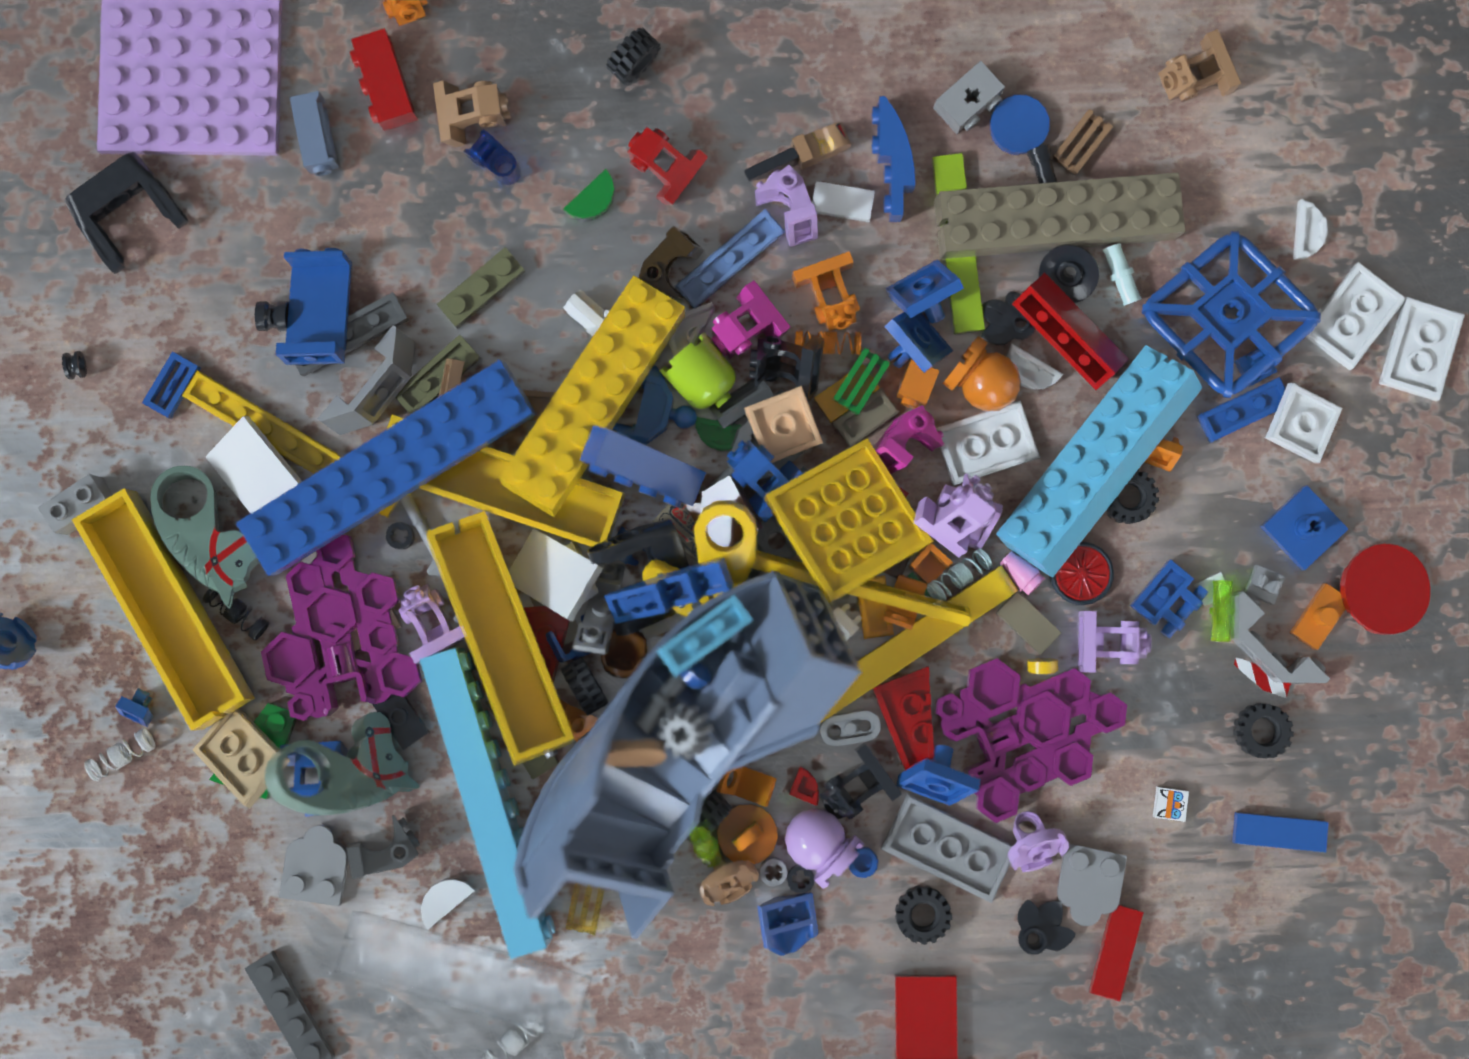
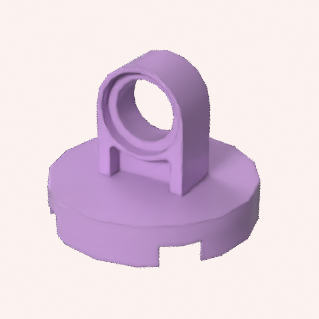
[1008,811,1069,872]

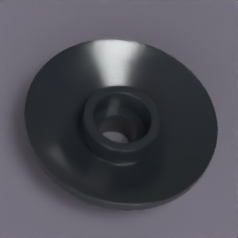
[1039,244,1099,303]

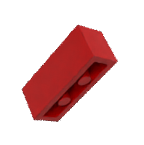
[349,28,418,131]

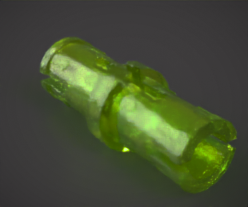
[1209,580,1234,642]
[690,827,721,868]

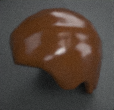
[600,629,647,679]

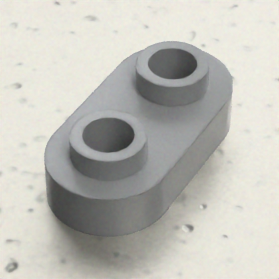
[820,710,881,746]

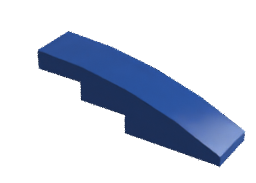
[604,558,734,624]

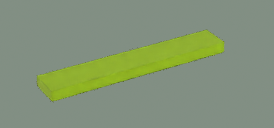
[932,153,985,335]

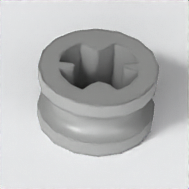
[760,857,788,886]

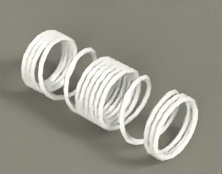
[84,728,156,782]
[482,1010,547,1059]

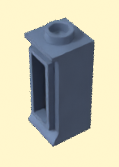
[289,91,340,176]

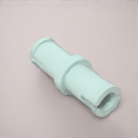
[1103,243,1142,306]

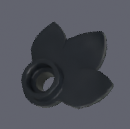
[981,291,1036,345]
[1017,900,1076,955]

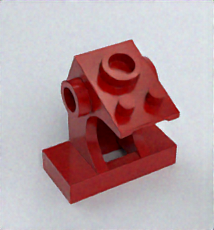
[628,127,708,205]

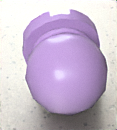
[785,808,865,889]

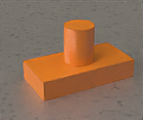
[1289,583,1345,650]

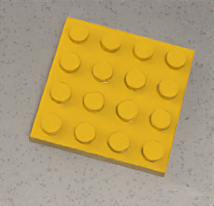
[764,438,933,603]

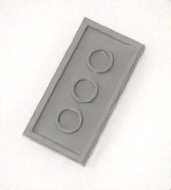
[881,794,1013,903]

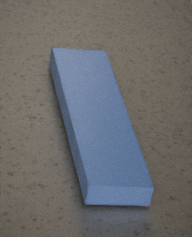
[675,209,785,309]

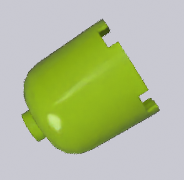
[659,332,736,409]

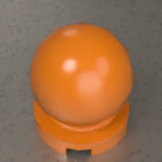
[942,336,1021,412]

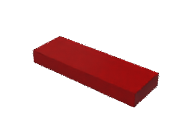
[1089,905,1144,1002]

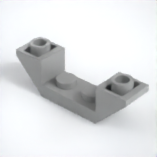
[318,325,415,435]
[574,563,625,654]
[1231,591,1330,683]

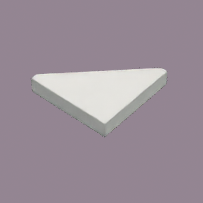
[669,302,715,357]

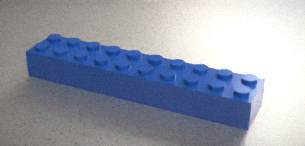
[236,360,538,576]

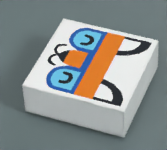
[1153,786,1189,822]

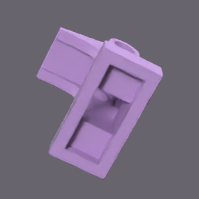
[755,165,818,247]
[914,473,996,557]
[398,584,465,664]
[1078,611,1152,673]

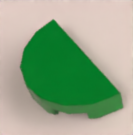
[563,169,615,219]
[695,416,741,452]

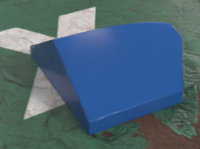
[757,892,819,956]

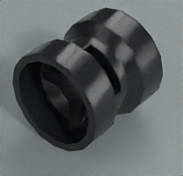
[254,301,289,332]

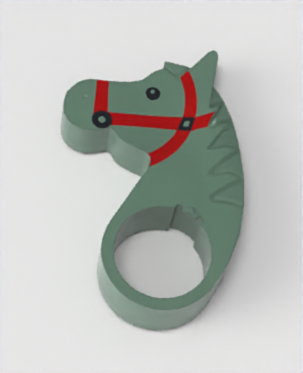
[151,466,260,609]
[265,712,420,815]

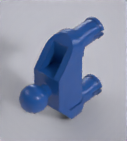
[612,365,697,445]

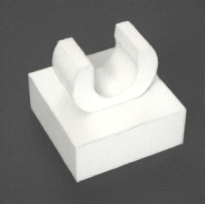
[833,604,862,641]

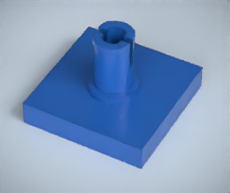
[885,260,964,324]
[884,312,954,372]
[1260,485,1348,571]
[896,745,981,806]

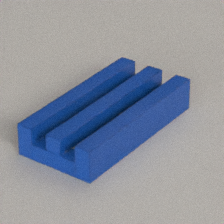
[142,351,201,419]

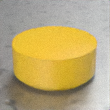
[1027,658,1058,674]

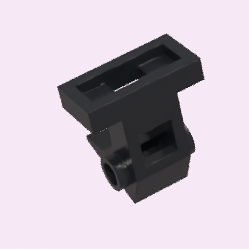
[749,335,824,402]
[820,743,902,820]

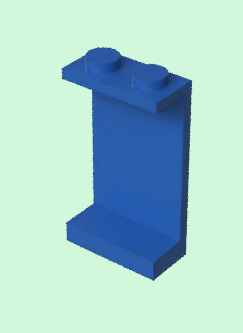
[275,248,352,365]

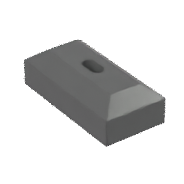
[709,378,774,428]

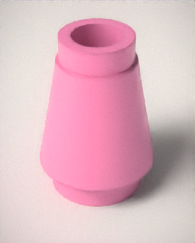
[1000,551,1045,596]

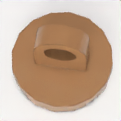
[699,845,759,906]

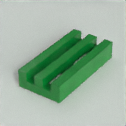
[833,348,890,415]

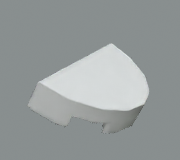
[1293,199,1328,260]
[1007,344,1064,390]
[421,879,476,930]

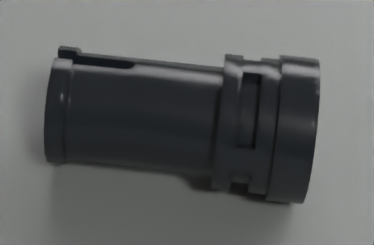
[1027,144,1057,183]

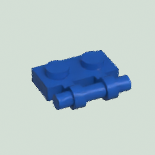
[1130,559,1209,639]

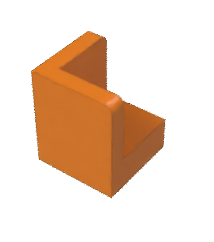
[907,543,953,584]

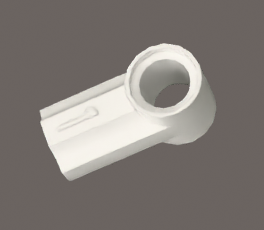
[563,289,609,338]

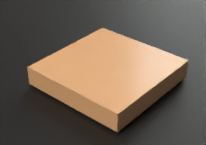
[744,386,823,463]

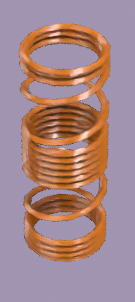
[795,330,862,355]

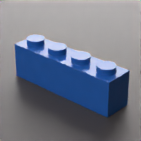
[580,425,706,508]

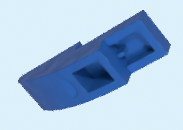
[872,96,916,222]

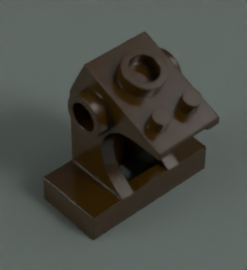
[638,225,704,300]

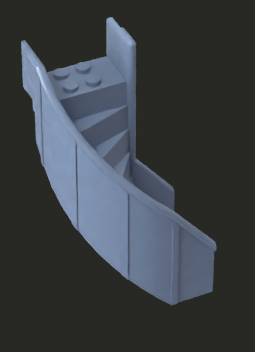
[514,571,861,939]

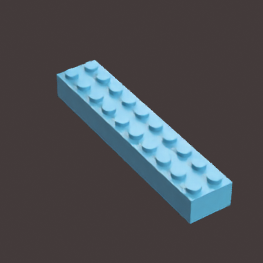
[419,648,556,959]

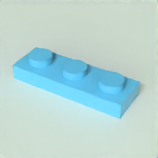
[657,595,753,677]

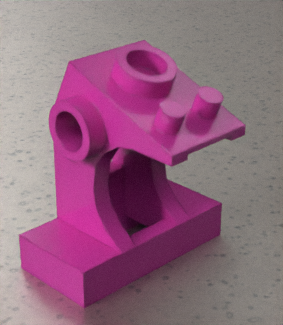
[711,280,791,359]
[873,405,944,474]

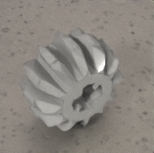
[658,704,714,760]

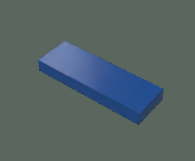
[1196,377,1286,443]
[1232,812,1329,853]

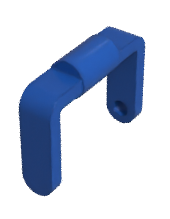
[545,614,591,663]

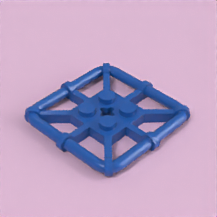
[1142,231,1321,398]

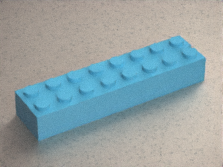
[996,345,1203,578]

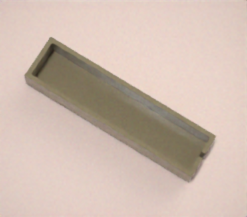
[934,172,1185,259]

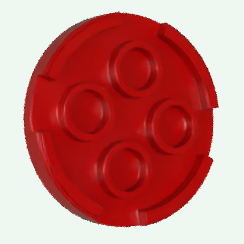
[1340,544,1431,635]

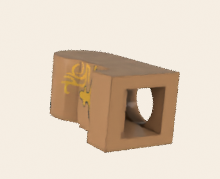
[791,122,851,170]

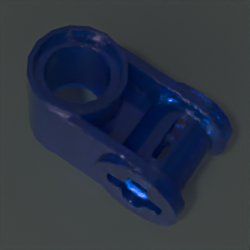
[463,129,521,185]

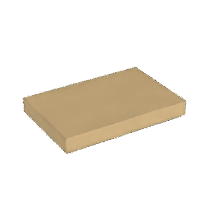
[193,708,290,808]

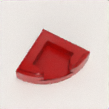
[789,766,819,806]

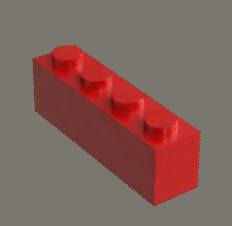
[1012,273,1129,390]

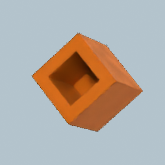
[896,359,940,409]

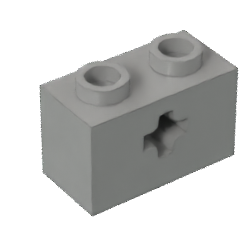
[933,61,1005,134]
[38,474,113,535]

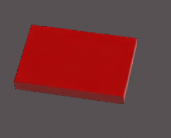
[895,975,958,1059]

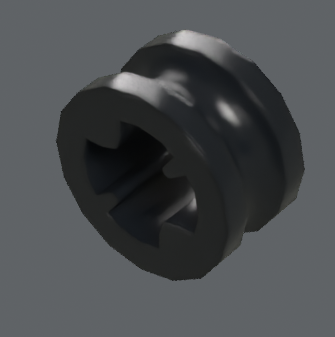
[62,351,87,380]
[386,522,415,550]
[787,864,814,893]

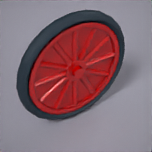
[1050,542,1114,605]

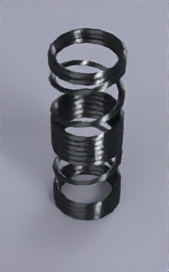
[202,589,269,640]

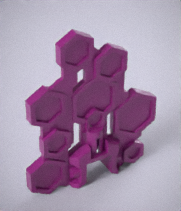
[261,534,422,721]
[935,658,1127,823]

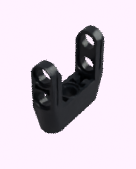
[64,152,189,274]
[587,519,689,636]

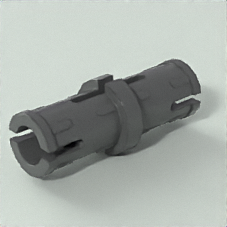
[633,672,688,735]

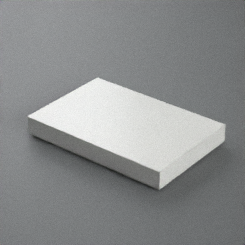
[1306,262,1407,370]
[1379,297,1465,401]
[936,401,1040,486]
[205,416,302,513]
[509,528,603,622]

